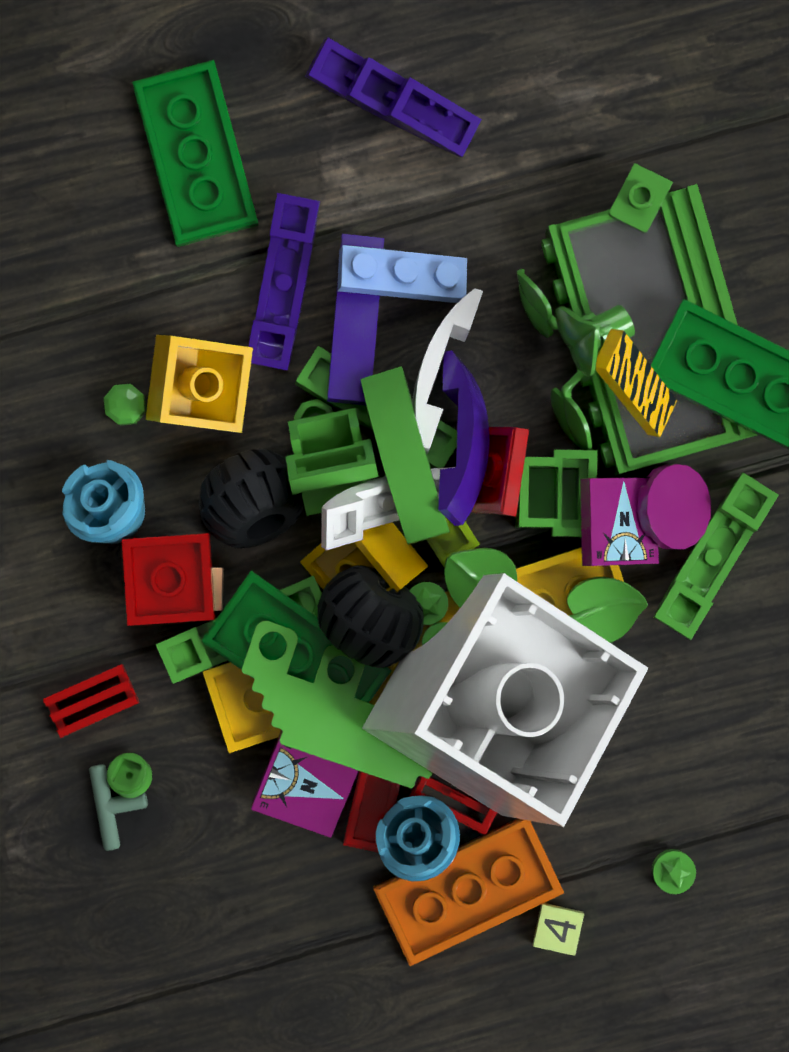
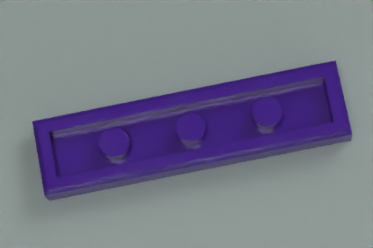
[327,234,384,406]

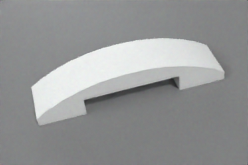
[412,288,483,454]
[321,467,455,550]

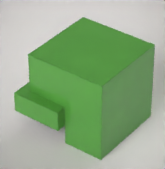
[286,408,378,516]
[515,450,597,537]

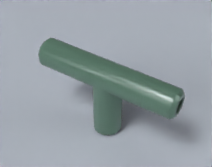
[89,764,148,851]

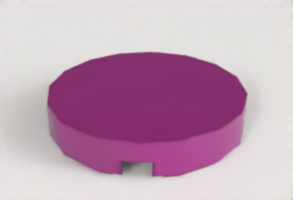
[637,464,711,549]

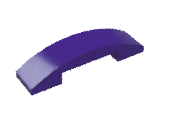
[248,193,320,370]
[438,350,489,526]

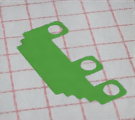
[241,621,433,788]

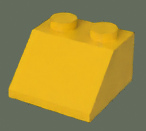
[145,335,253,433]
[300,522,428,592]

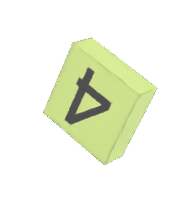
[532,903,584,956]

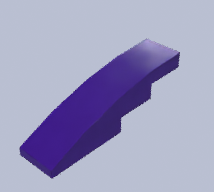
[305,37,482,157]

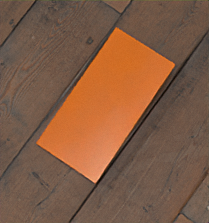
[373,818,564,966]

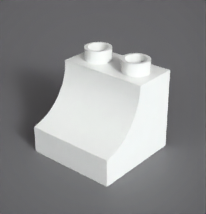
[362,573,648,827]

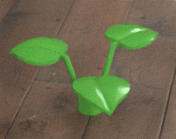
[517,269,635,450]
[444,548,648,643]

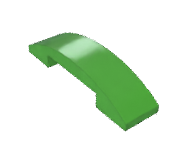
[361,366,450,545]
[653,472,779,640]
[156,576,322,684]

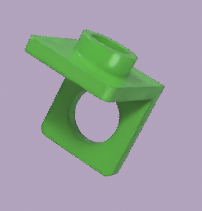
[609,163,673,233]

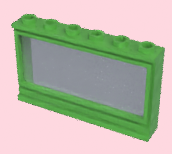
[541,184,757,476]

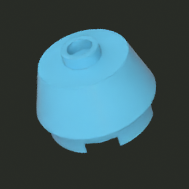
[62,460,145,544]
[376,795,460,881]

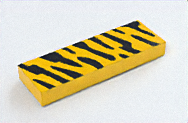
[595,329,677,437]

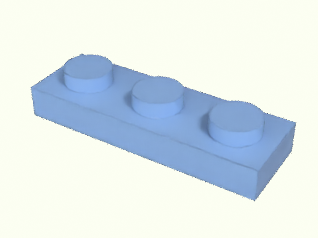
[338,245,467,303]

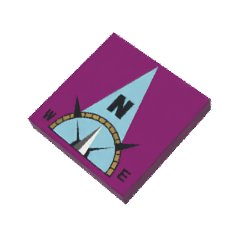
[580,478,659,566]
[251,730,358,838]

